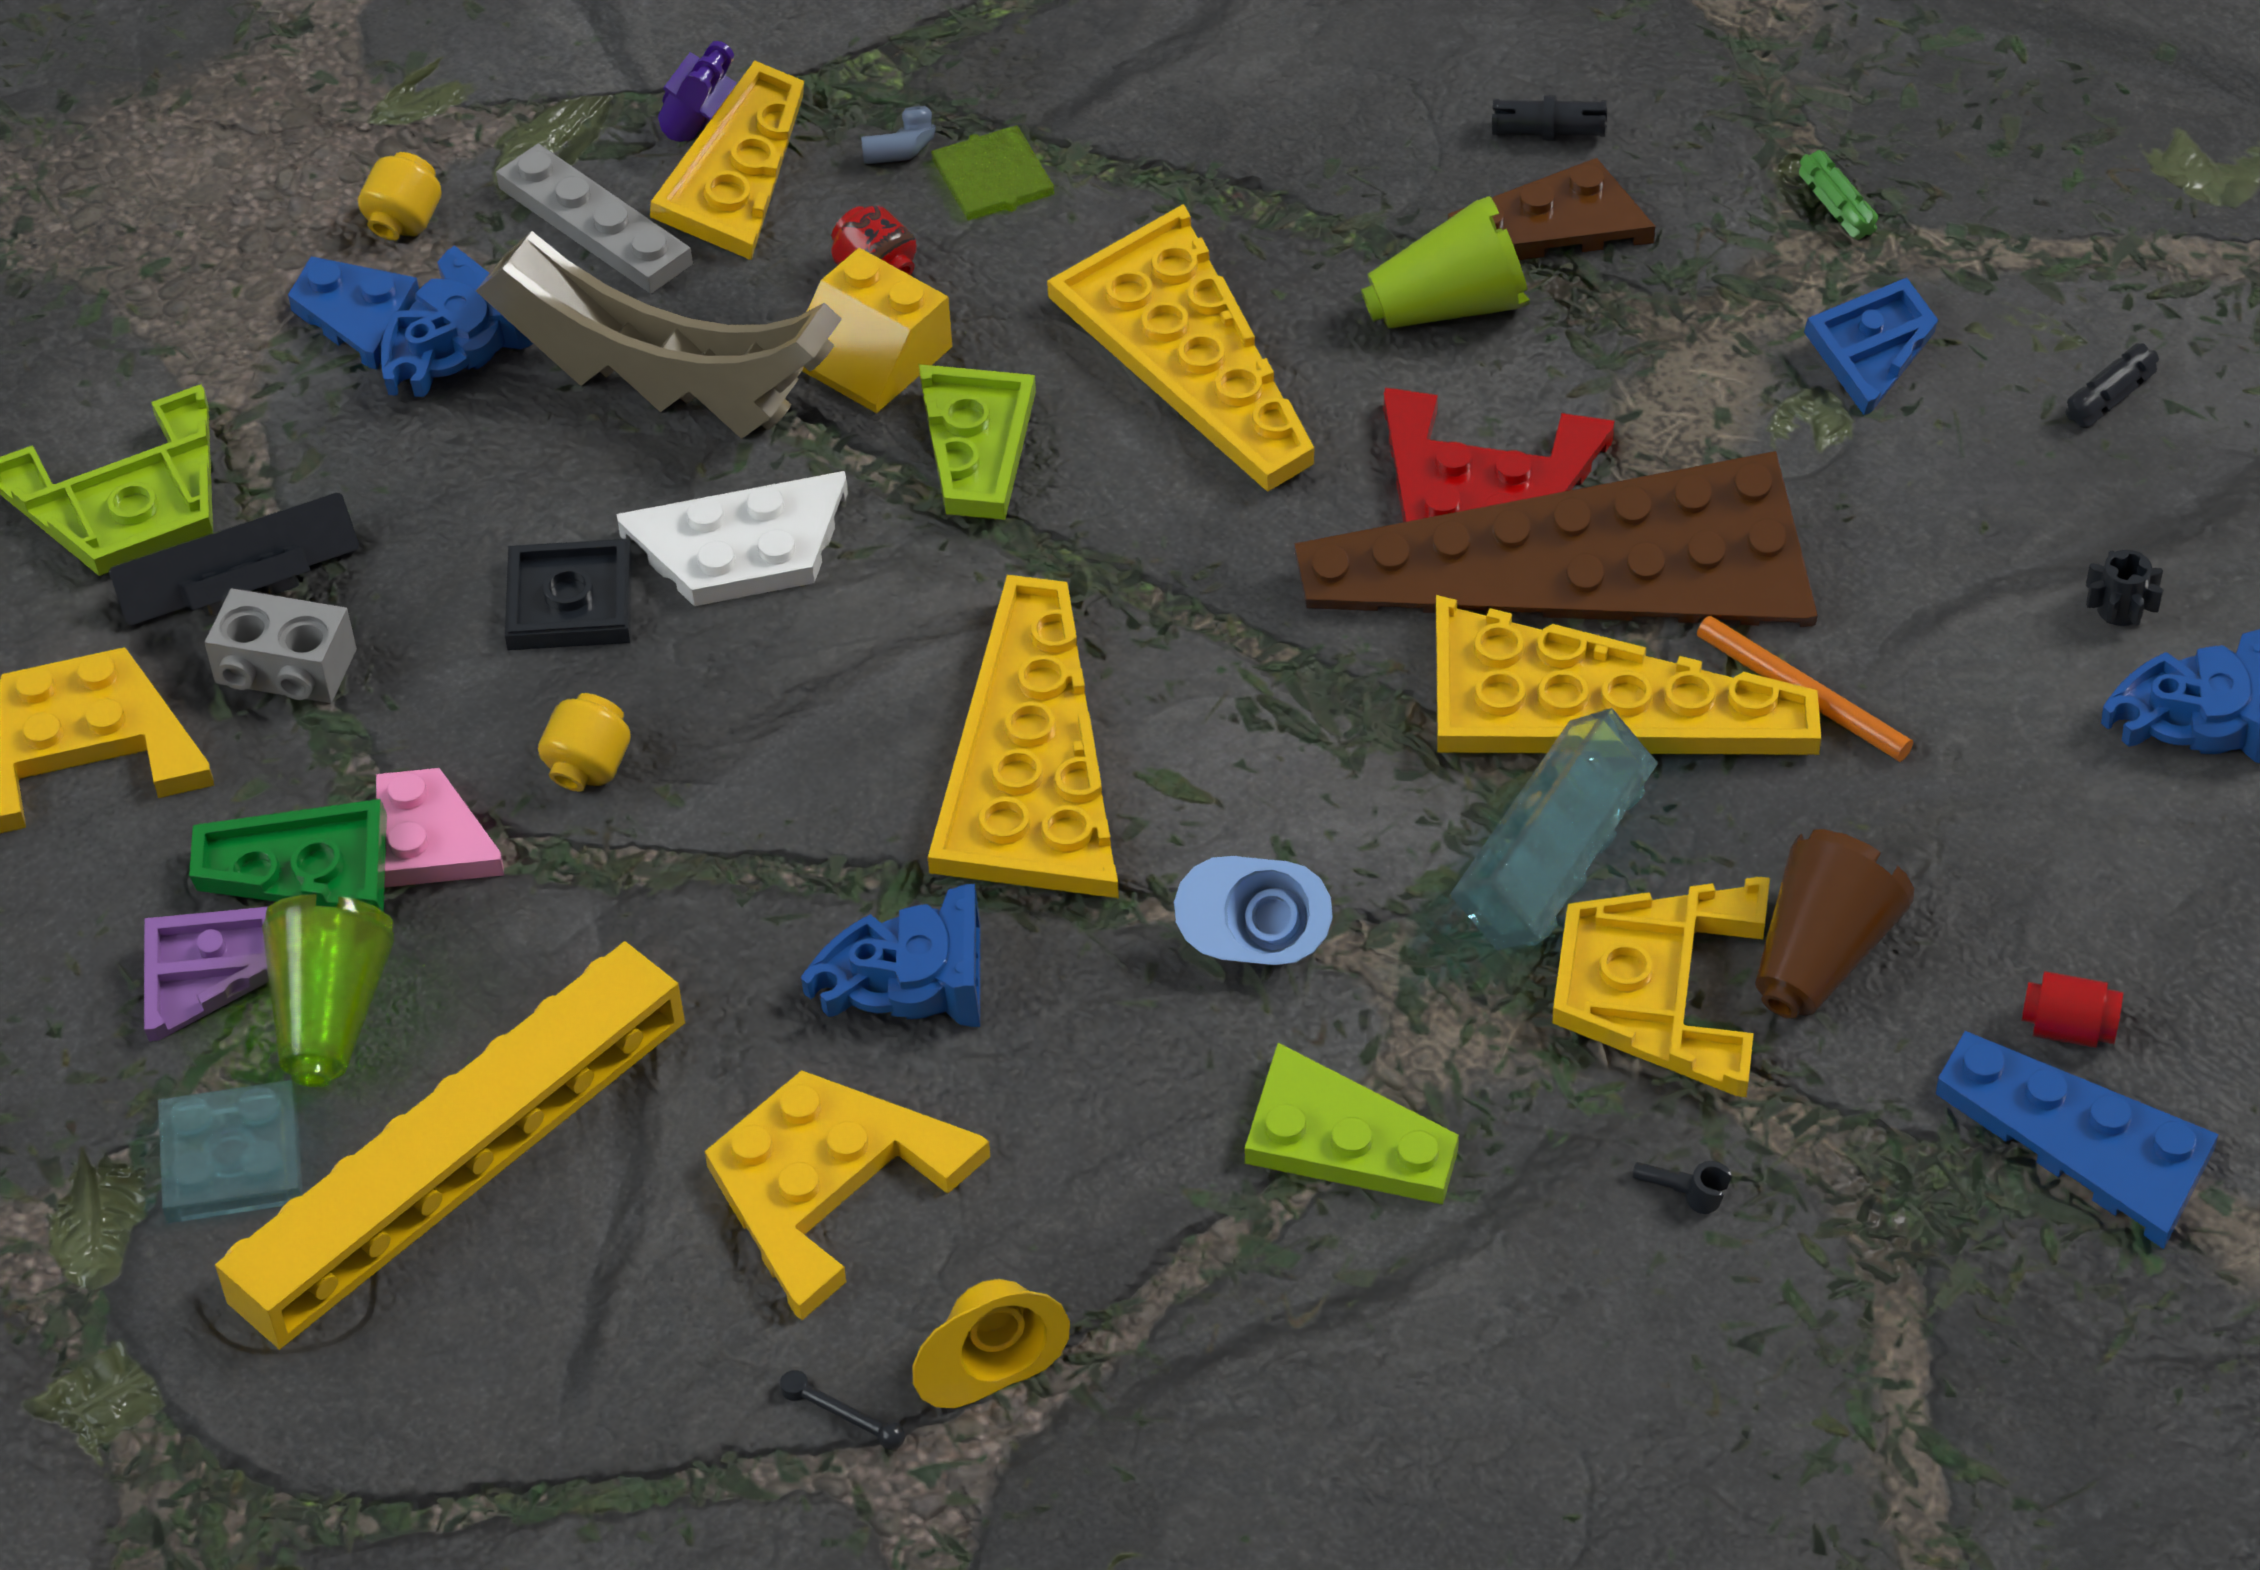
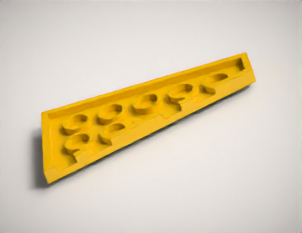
[928,575,1119,898]

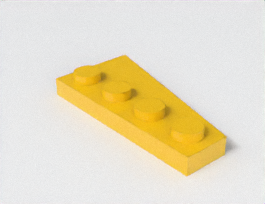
[650,60,804,260]

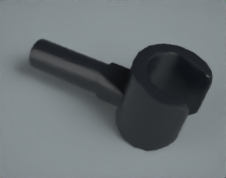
[1633,1161,1732,1214]

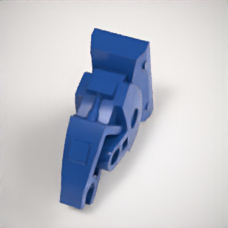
[380,245,534,397]
[2101,629,2260,763]
[801,884,981,1027]

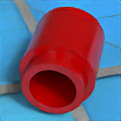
[2021,971,2124,1048]

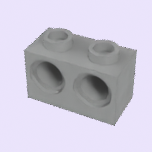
[204,588,357,703]

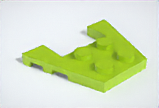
[0,384,213,576]

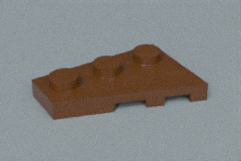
[1448,158,1656,260]

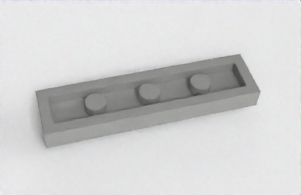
[496,143,693,294]

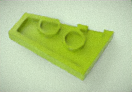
[919,364,1036,520]
[1245,1043,1459,1205]

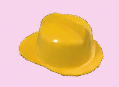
[912,1279,1070,1408]

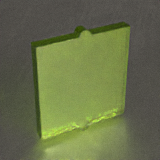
[931,125,1055,221]

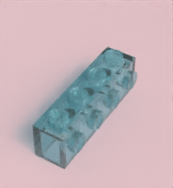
[1450,708,1658,951]

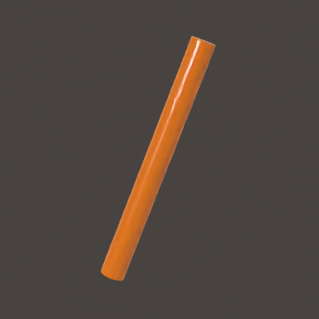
[1697,616,1913,762]

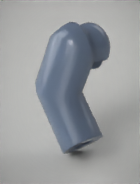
[861,106,936,164]

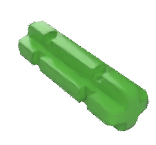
[1799,150,1878,240]

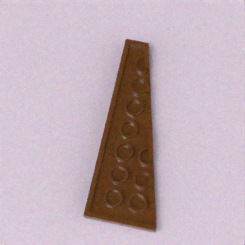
[1294,451,1818,627]

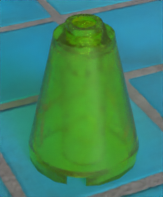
[262,895,395,1087]

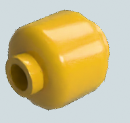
[357,152,442,240]
[538,693,631,792]

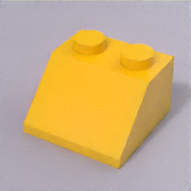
[802,248,952,413]

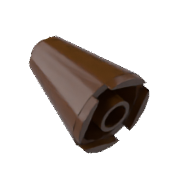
[1755,829,1915,1019]

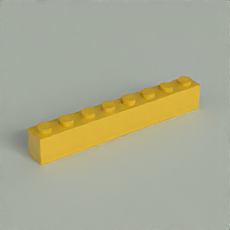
[215,941,685,1350]

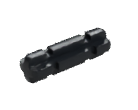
[2065,343,2159,428]

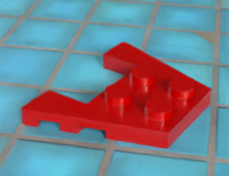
[1383,387,1615,522]

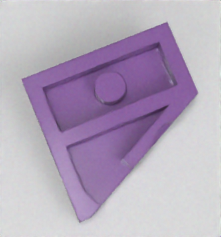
[144,906,280,1041]

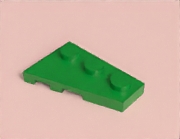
[189,799,387,916]

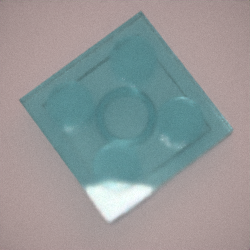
[158,1080,303,1223]

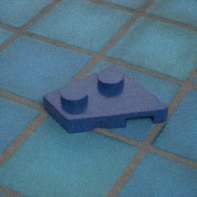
[288,256,419,370]
[1804,277,1938,415]

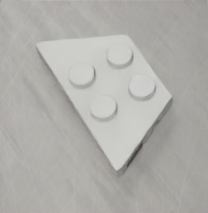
[616,471,848,606]

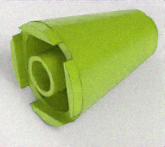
[1361,196,1530,329]

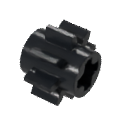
[2086,550,2164,626]

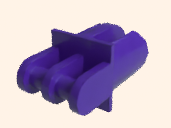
[658,41,737,142]

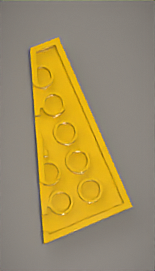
[1047,204,1314,492]
[1436,595,1821,755]

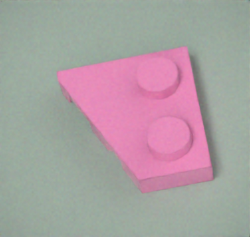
[376,768,504,888]

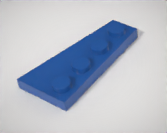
[1936,1031,2219,1249]

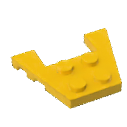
[0,647,215,834]
[1552,877,1770,1098]
[705,1070,990,1320]

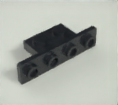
[109,492,359,625]

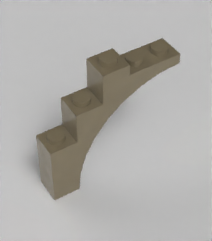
[476,231,842,439]

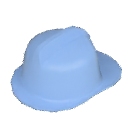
[1174,856,1333,965]

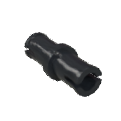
[1492,95,1608,141]

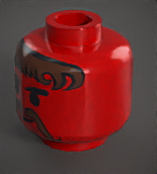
[831,206,917,276]

